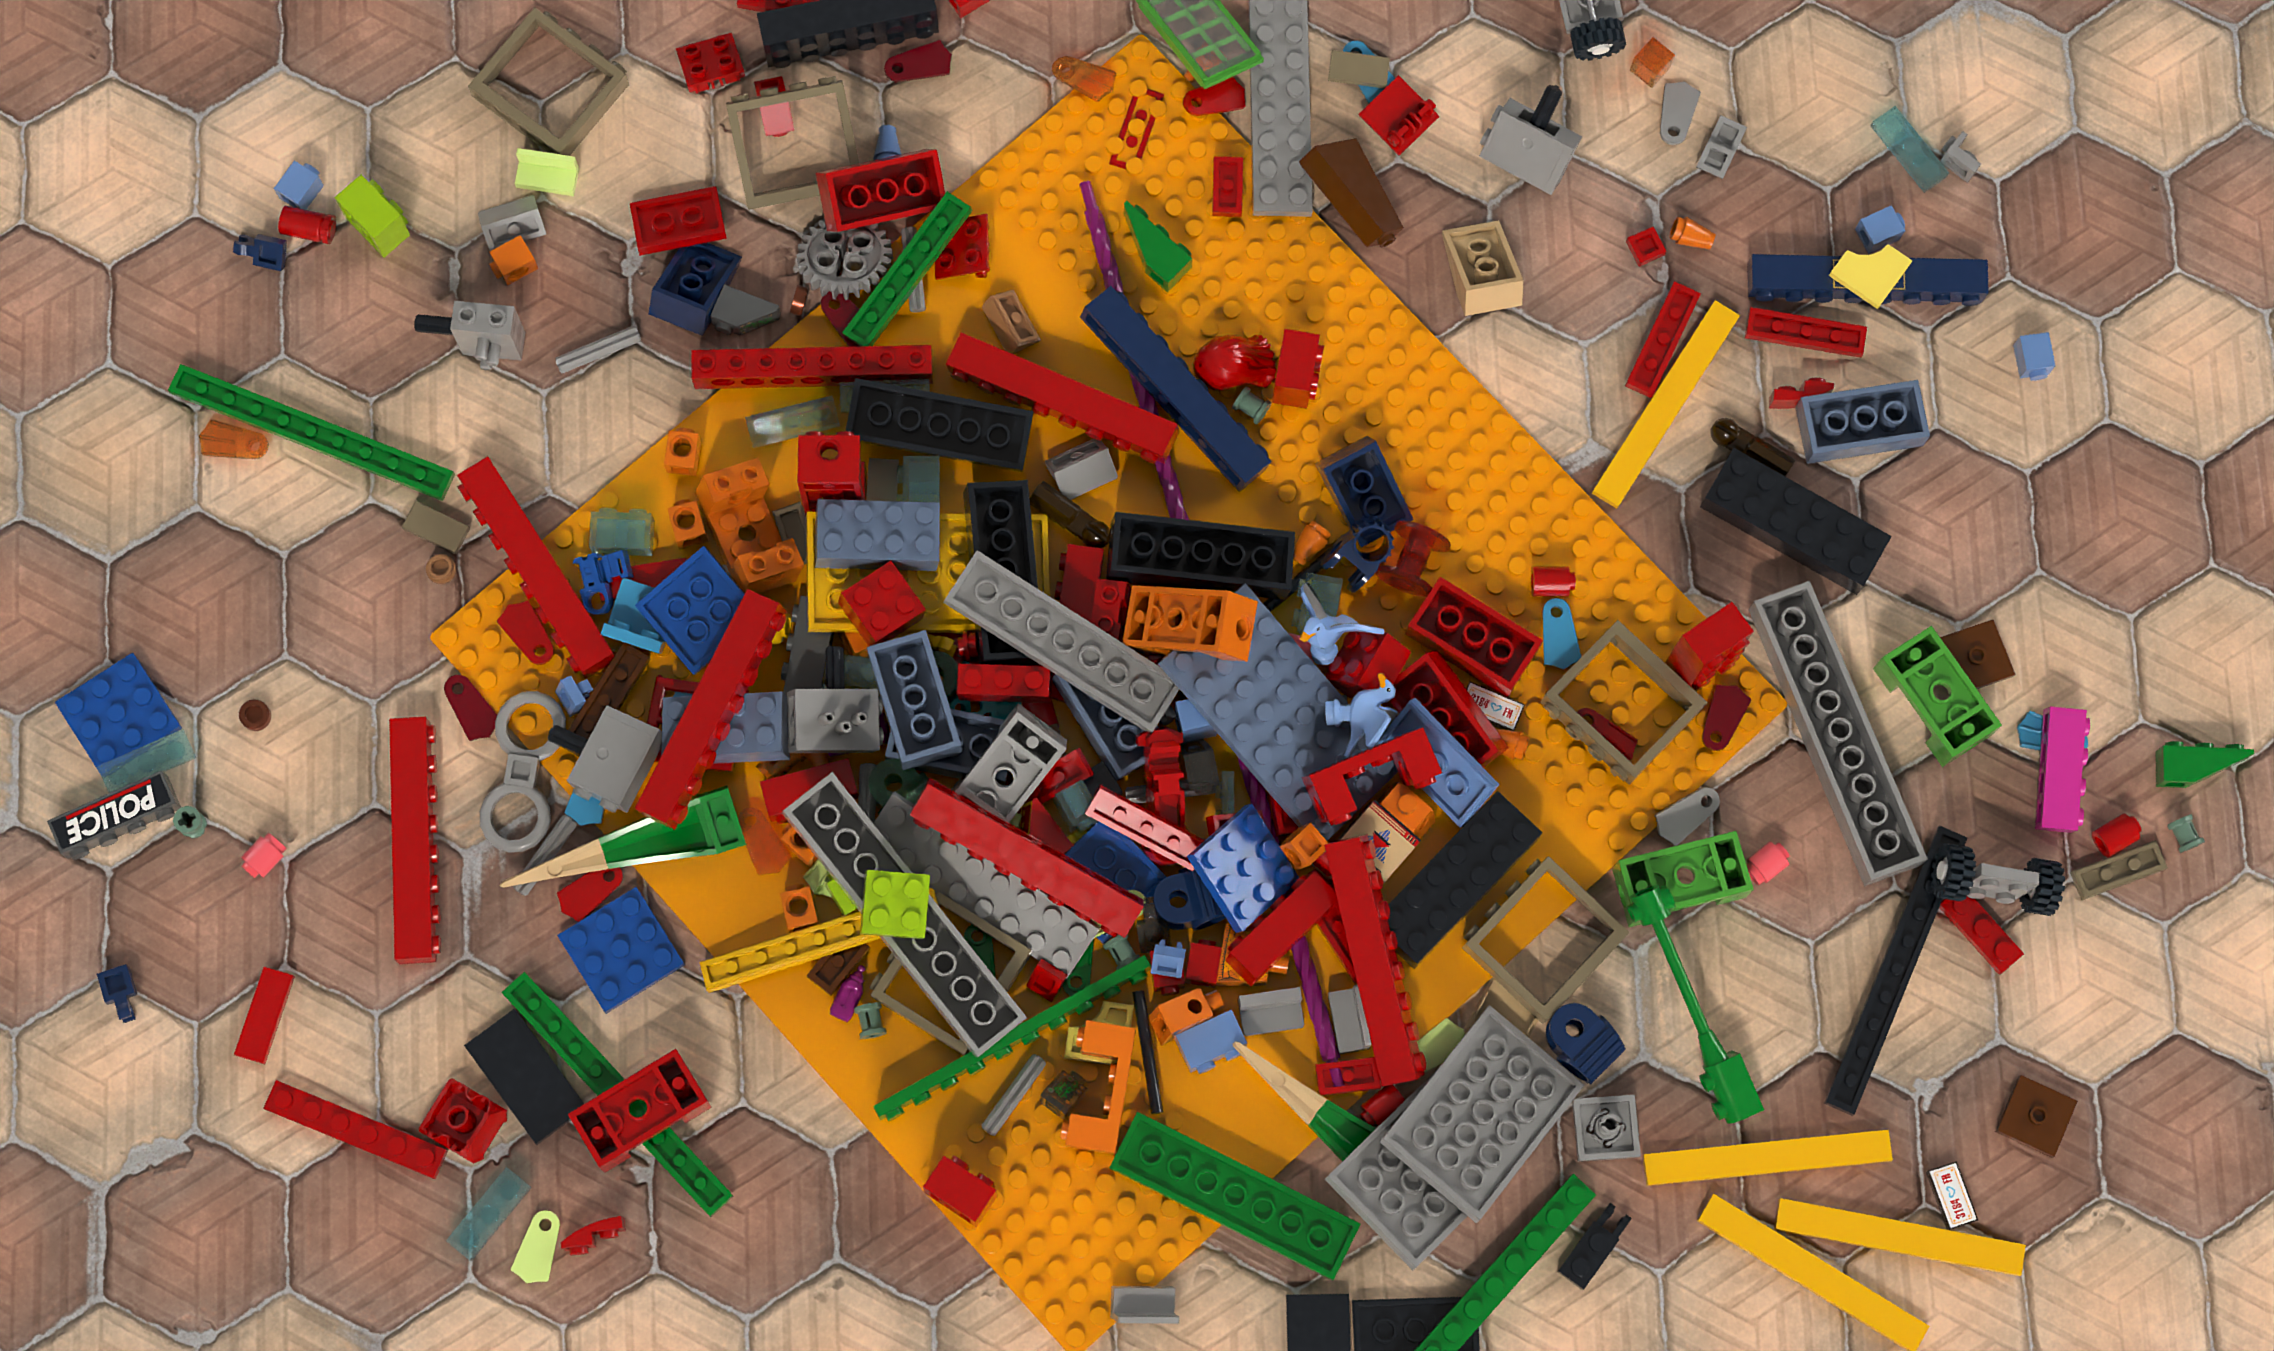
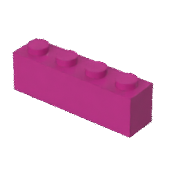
[2035,706,2090,833]

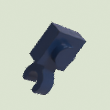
[233,234,287,271]
[97,964,137,1023]

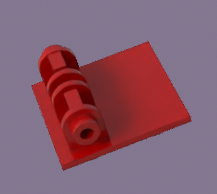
[676,32,745,94]
[1358,75,1440,156]
[935,213,990,280]

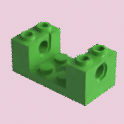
[1873,626,2002,768]
[1612,831,1754,927]

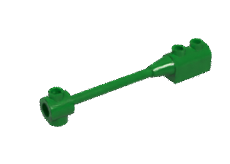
[1627,885,1764,1124]

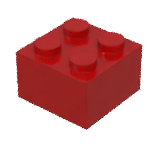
[1272,329,1324,409]
[838,561,926,646]
[1325,631,1411,698]
[923,1155,997,1228]

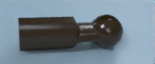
[1710,418,1796,476]
[1030,481,1110,548]

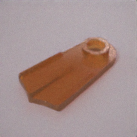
[1052,56,1116,103]
[199,419,269,459]
[738,807,792,875]

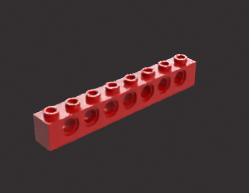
[691,345,933,389]

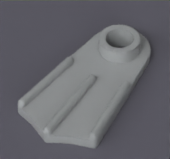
[1660,81,1701,145]
[1655,787,1720,846]

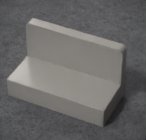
[478,195,546,251]
[1045,439,1118,500]
[1328,985,1371,1054]
[1238,987,1304,1036]
[1110,1286,1179,1324]

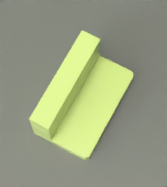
[515,148,579,196]

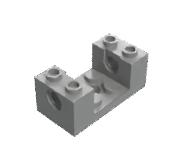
[951,703,1067,823]

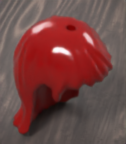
[1192,335,1277,391]

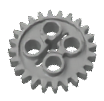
[796,220,893,300]

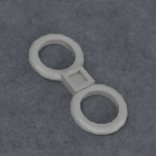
[480,691,566,853]

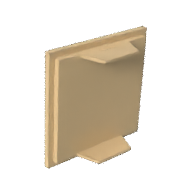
[1464,977,1544,1038]

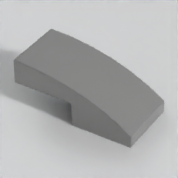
[1696,115,1747,179]

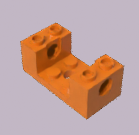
[695,458,804,594]
[1122,585,1258,662]
[1060,1020,1136,1155]

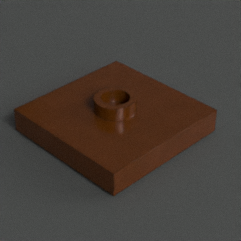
[1940,620,2016,689]
[1995,1075,2078,1158]

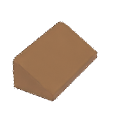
[982,290,1041,354]

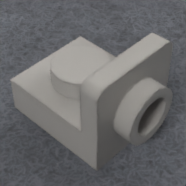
[1940,131,1981,183]

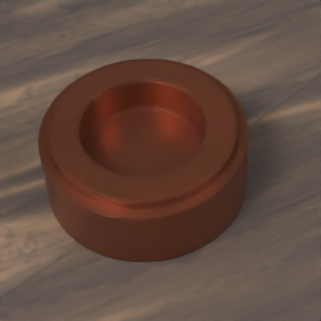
[790,285,809,316]
[239,699,271,731]

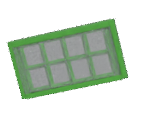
[1136,0,1264,89]

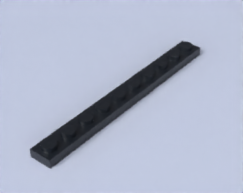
[1824,825,1967,1116]

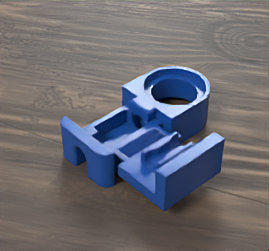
[573,550,634,615]

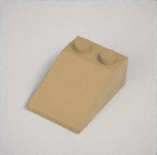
[1442,220,1523,316]

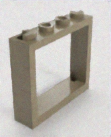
[468,7,629,156]
[726,76,859,210]
[1540,620,1707,785]
[1462,856,1629,1024]
[870,891,1032,1056]

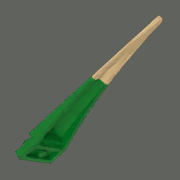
[500,785,746,887]
[1232,1042,1376,1162]

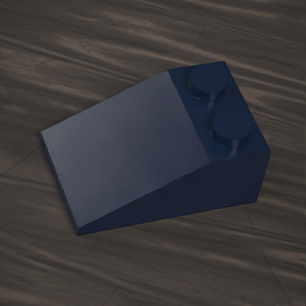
[648,243,742,336]
[1315,436,1414,547]

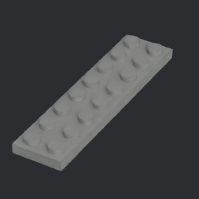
[1248,0,1313,217]
[943,550,1179,733]
[873,791,1101,979]

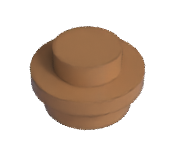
[426,554,457,584]

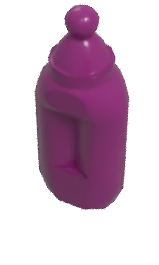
[830,965,865,1022]

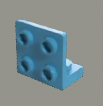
[600,578,666,654]

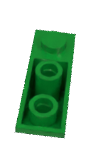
[1124,201,1192,293]
[2155,741,2254,788]

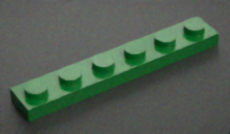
[842,191,973,346]

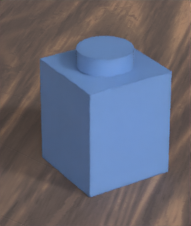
[274,160,324,210]
[1855,205,1905,254]
[2013,332,2056,381]

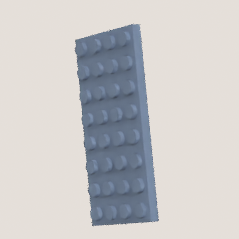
[1157,583,1398,841]

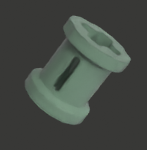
[1232,386,1272,424]
[173,806,207,839]
[2167,814,2205,853]
[1103,934,1140,970]
[854,1002,887,1039]

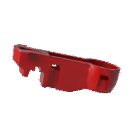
[1136,726,1190,866]

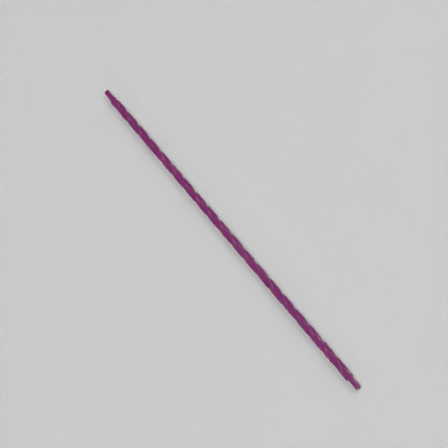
[1079,181,1345,1087]

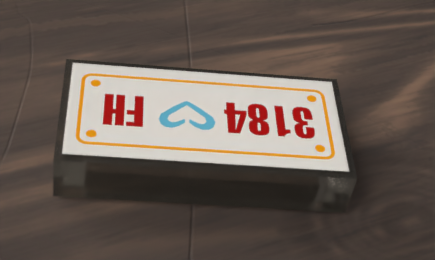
[1466,681,1525,731]
[1926,1161,1978,1230]

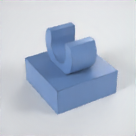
[555,676,593,717]
[1151,939,1186,978]

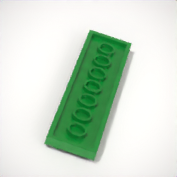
[1109,1112,1361,1281]

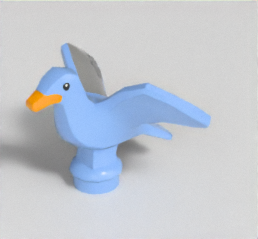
[1300,582,1384,665]
[1325,673,1398,758]

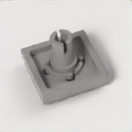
[1572,1095,1641,1162]

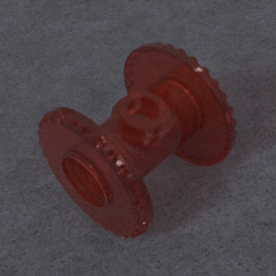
[1376,520,1451,597]

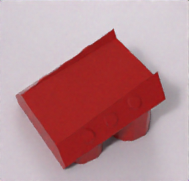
[419,1078,507,1164]

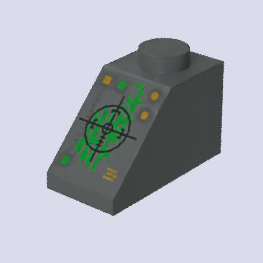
[710,284,781,335]

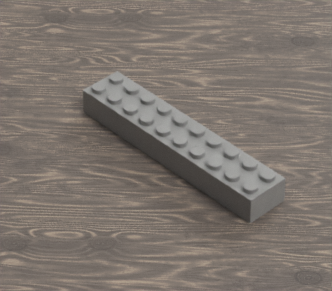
[1748,581,1928,887]
[782,772,1027,1057]

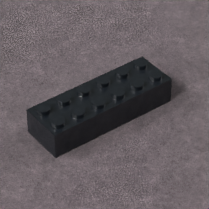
[757,0,939,68]
[846,378,1033,472]
[1700,448,1892,595]
[963,480,1040,666]
[1106,512,1295,600]
[1388,791,1543,969]

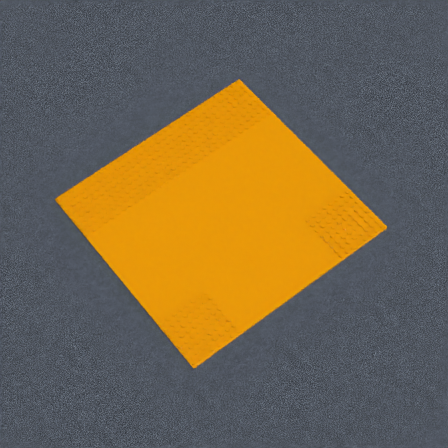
[430,34,1787,1351]

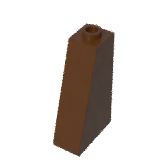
[1299,138,1404,248]

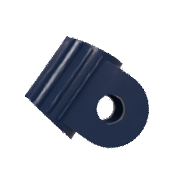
[1320,515,1394,593]
[1153,868,1226,931]
[1546,1003,1626,1085]

